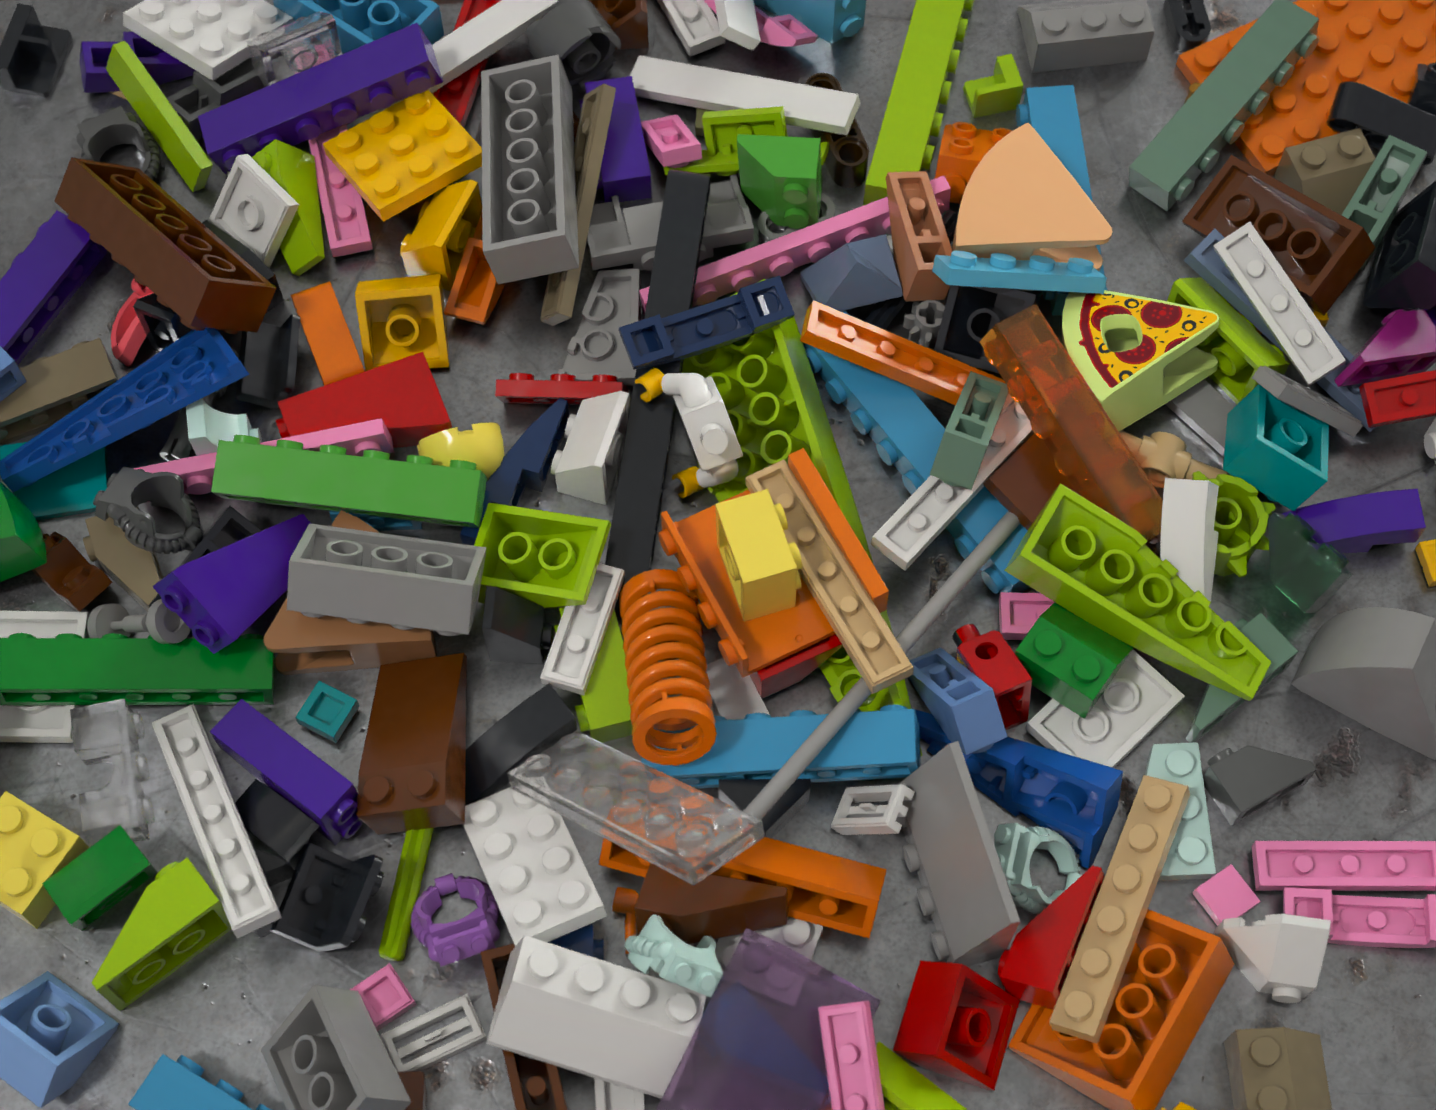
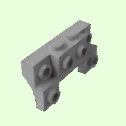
[586,174,754,271]

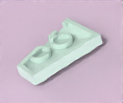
[1145,742,1216,881]

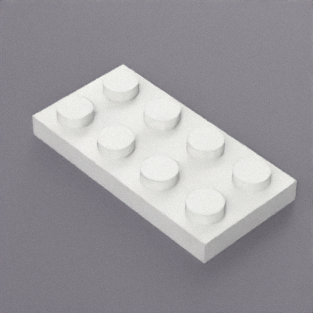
[463,774,607,947]

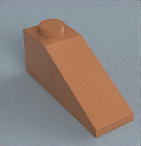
[886,171,952,302]

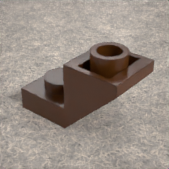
[31,531,113,612]

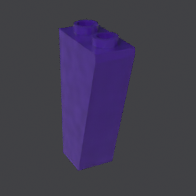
[152,513,312,654]
[209,699,363,846]

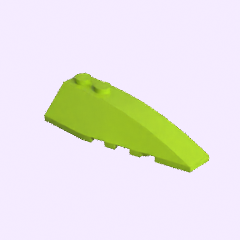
[1004,483,1271,701]

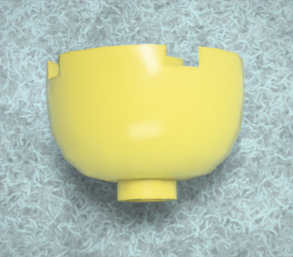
[417,422,504,482]

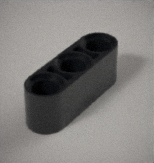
[1327,82,1436,165]

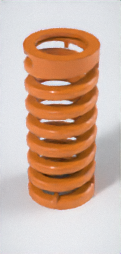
[619,569,717,765]

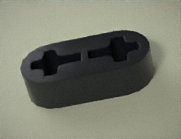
[1164,0,1211,52]

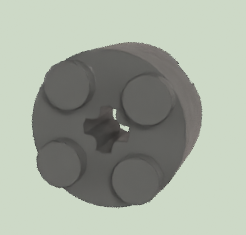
[526,0,621,89]

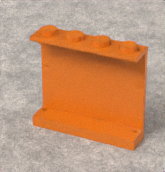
[657,448,889,678]

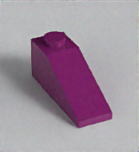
[1334,309,1436,387]

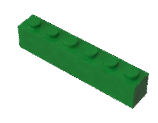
[0,633,275,705]

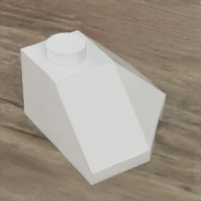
[1214,914,1331,1003]

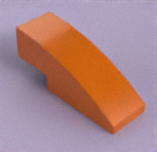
[444,212,506,325]

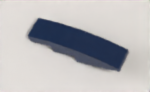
[460,398,569,546]

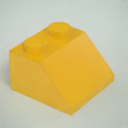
[400,179,482,291]
[355,274,449,371]

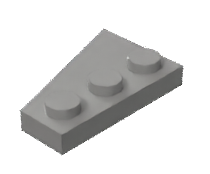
[557,269,642,386]

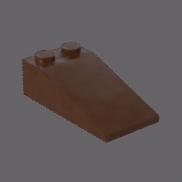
[1182,155,1376,316]
[357,653,467,835]

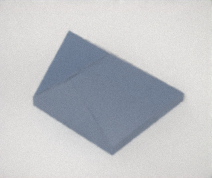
[800,234,903,311]

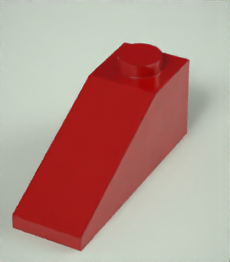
[998,866,1105,1010]

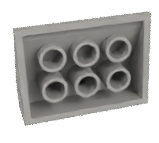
[896,741,1020,967]

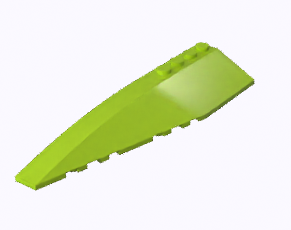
[682,279,923,757]

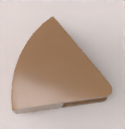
[264,510,437,675]

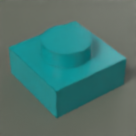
[295,681,360,743]

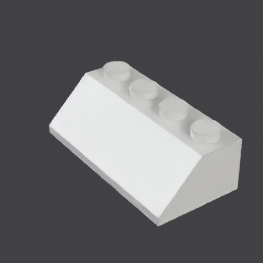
[486,935,706,1101]

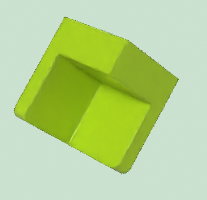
[963,54,1024,118]

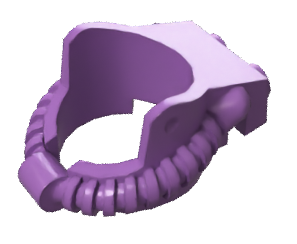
[411,873,500,967]

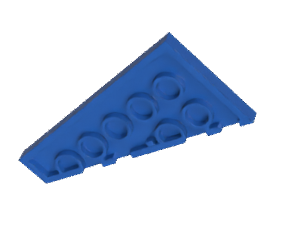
[0,328,249,493]

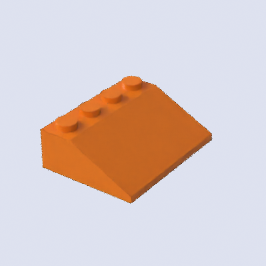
[1008,909,1234,1110]

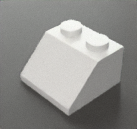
[551,391,630,505]

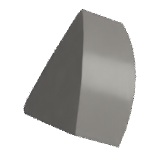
[1291,607,1436,760]

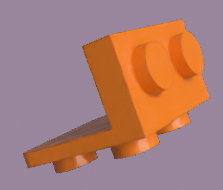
[935,122,1012,204]

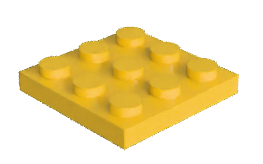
[322,90,482,222]

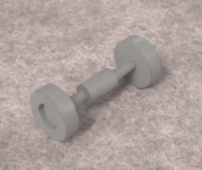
[87,599,190,644]

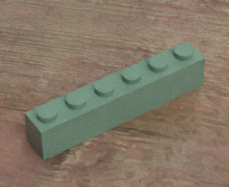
[1129,0,1319,211]

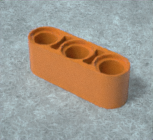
[290,281,365,386]

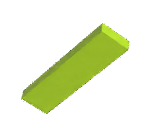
[106,41,213,192]

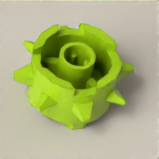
[1192,471,1276,578]

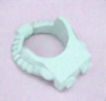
[994,823,1082,915]
[624,914,723,997]

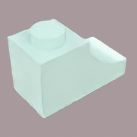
[186,398,262,456]

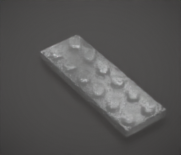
[507,731,765,885]

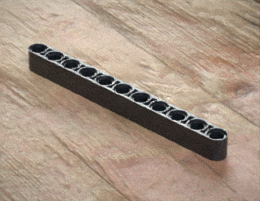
[605,169,711,607]

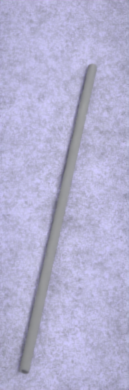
[706,423,1091,866]

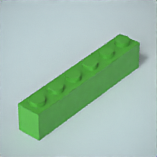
[211,435,487,529]

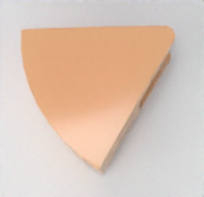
[952,123,1113,271]

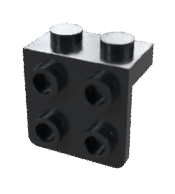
[270,843,384,952]

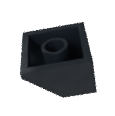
[934,285,1042,377]

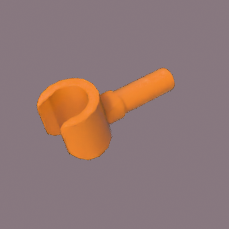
[612,887,639,954]

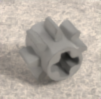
[903,300,945,348]

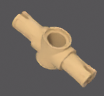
[1101,430,1227,488]

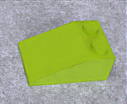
[474,503,611,608]
[91,857,232,1012]

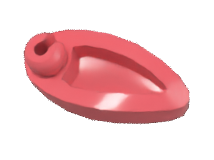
[111,279,154,367]

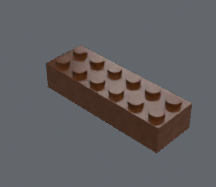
[54,157,276,334]

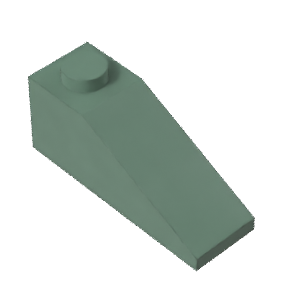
[1342,135,1427,272]
[929,371,1011,490]
[1186,613,1299,743]

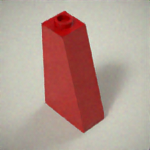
[275,352,452,448]

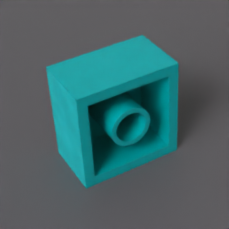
[1223,384,1329,511]

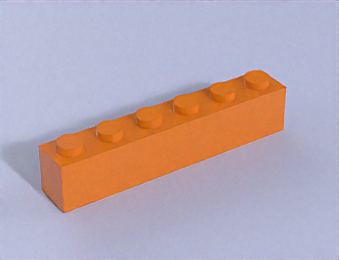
[599,798,887,938]

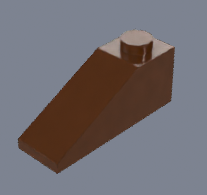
[634,864,788,944]

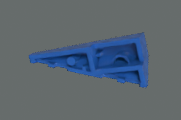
[912,708,1123,869]

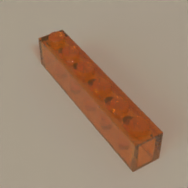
[980,304,1163,545]

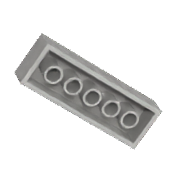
[481,54,579,284]

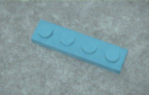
[932,251,1107,294]

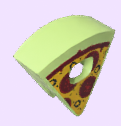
[1062,290,1219,440]

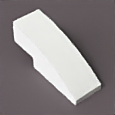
[1160,478,1219,607]

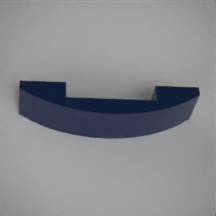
[618,275,795,370]

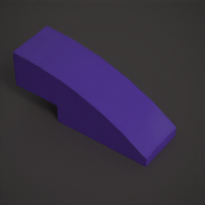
[79,32,196,93]
[1276,488,1426,557]

